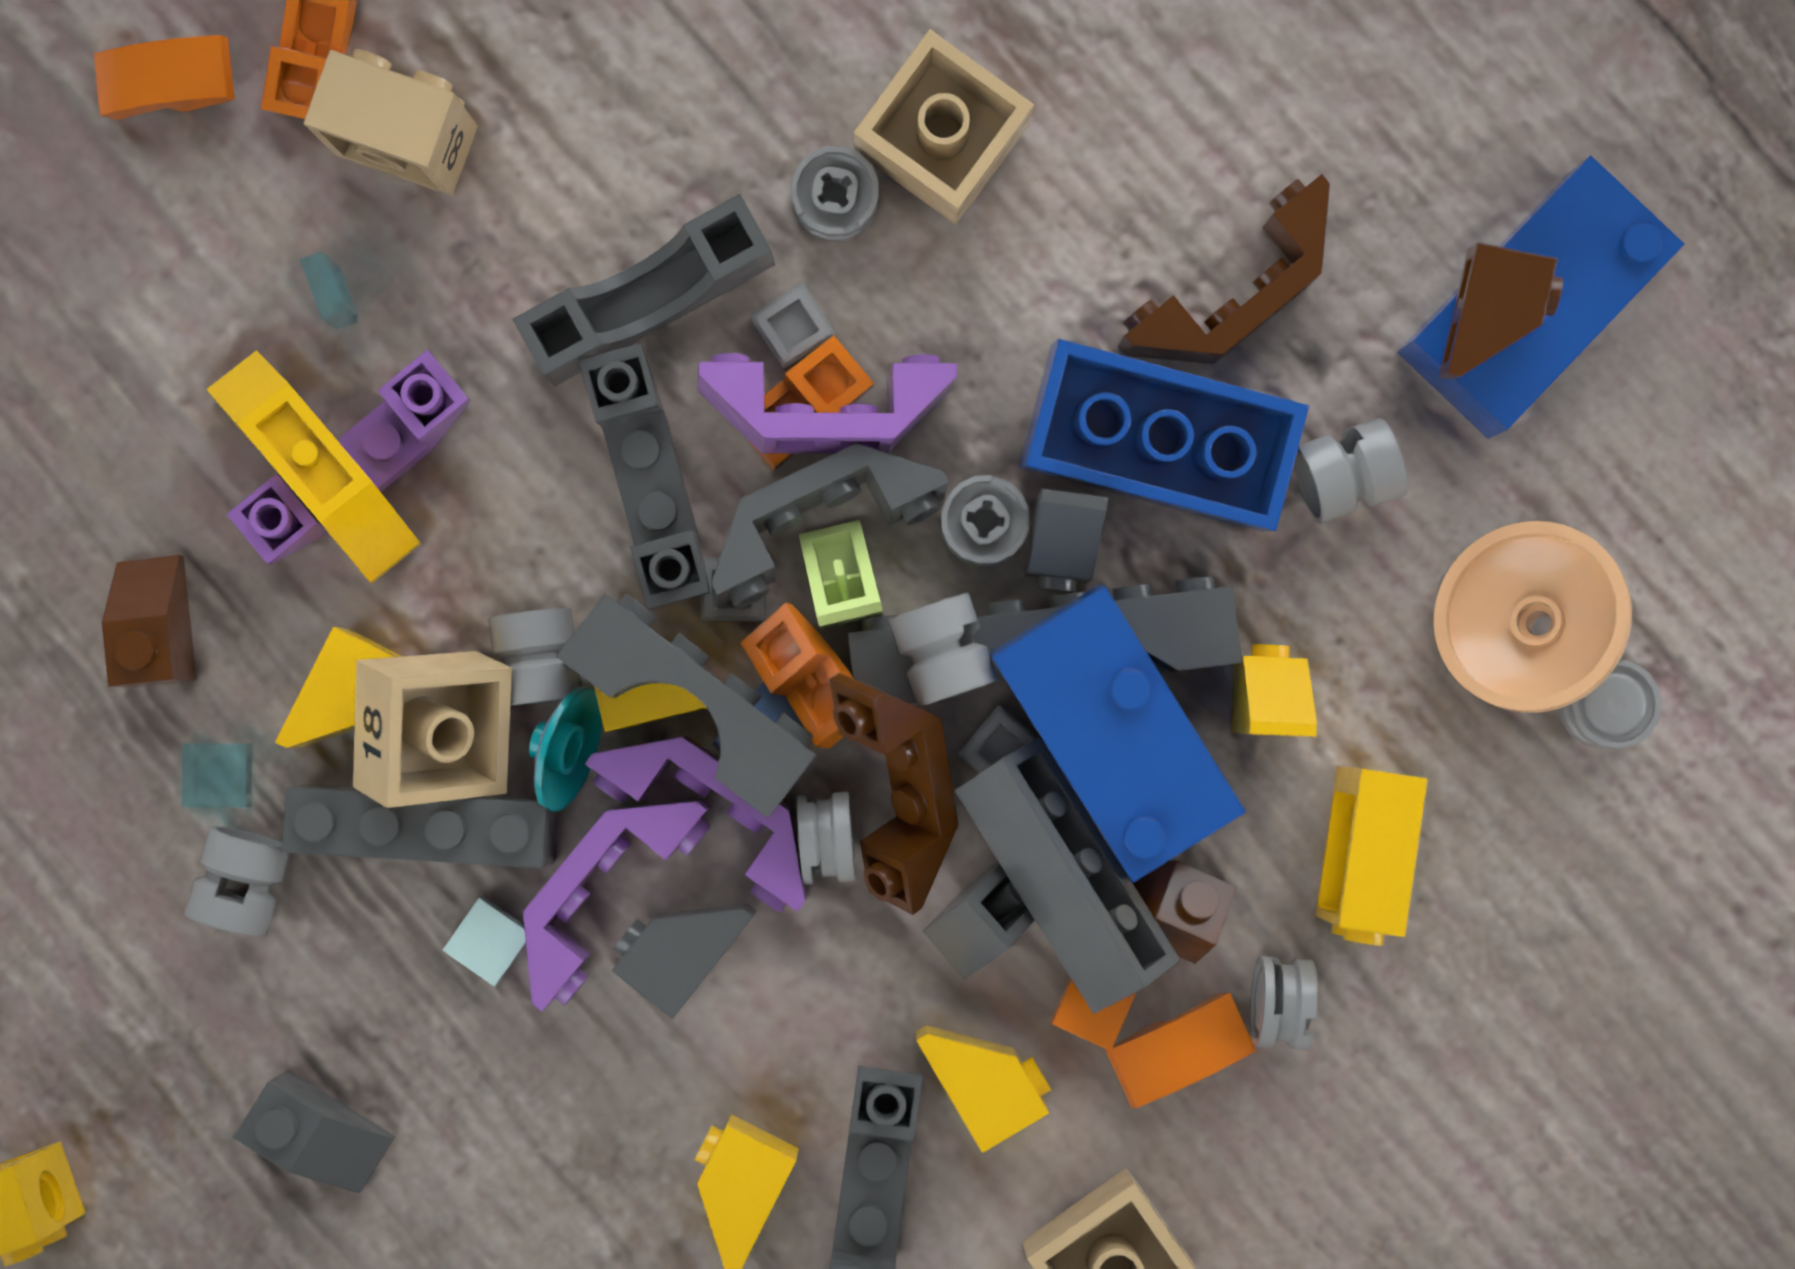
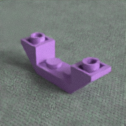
[226,349,471,565]
[698,353,957,454]
[585,736,808,913]
[523,799,712,1012]

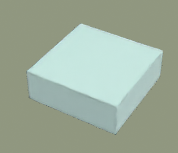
[442,896,526,987]

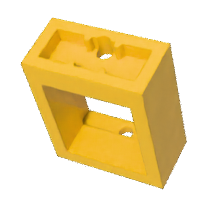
[1315,766,1428,946]

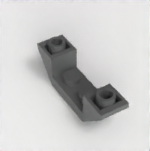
[579,343,711,610]
[711,443,949,609]
[830,1065,923,1269]

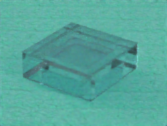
[300,251,359,330]
[182,743,252,808]

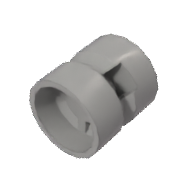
[1294,417,1408,524]
[889,593,998,707]
[488,608,581,707]
[184,826,291,936]

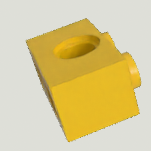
[0,1141,86,1267]

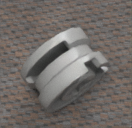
[791,146,879,241]
[940,475,1030,567]
[1558,660,1662,749]
[797,792,856,885]
[1250,955,1318,1050]

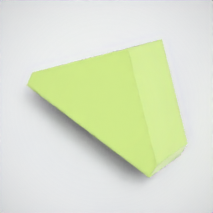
[799,519,883,630]

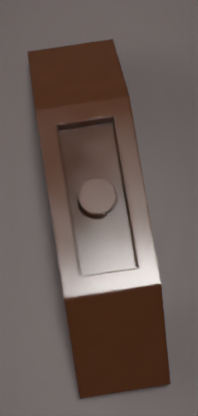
[1118,174,1330,364]
[829,673,958,915]

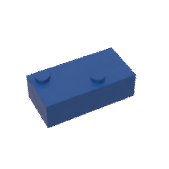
[1397,155,1685,439]
[1019,339,1310,531]
[989,584,1246,882]

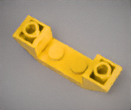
[206,350,421,584]

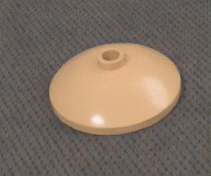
[1434,521,1632,713]

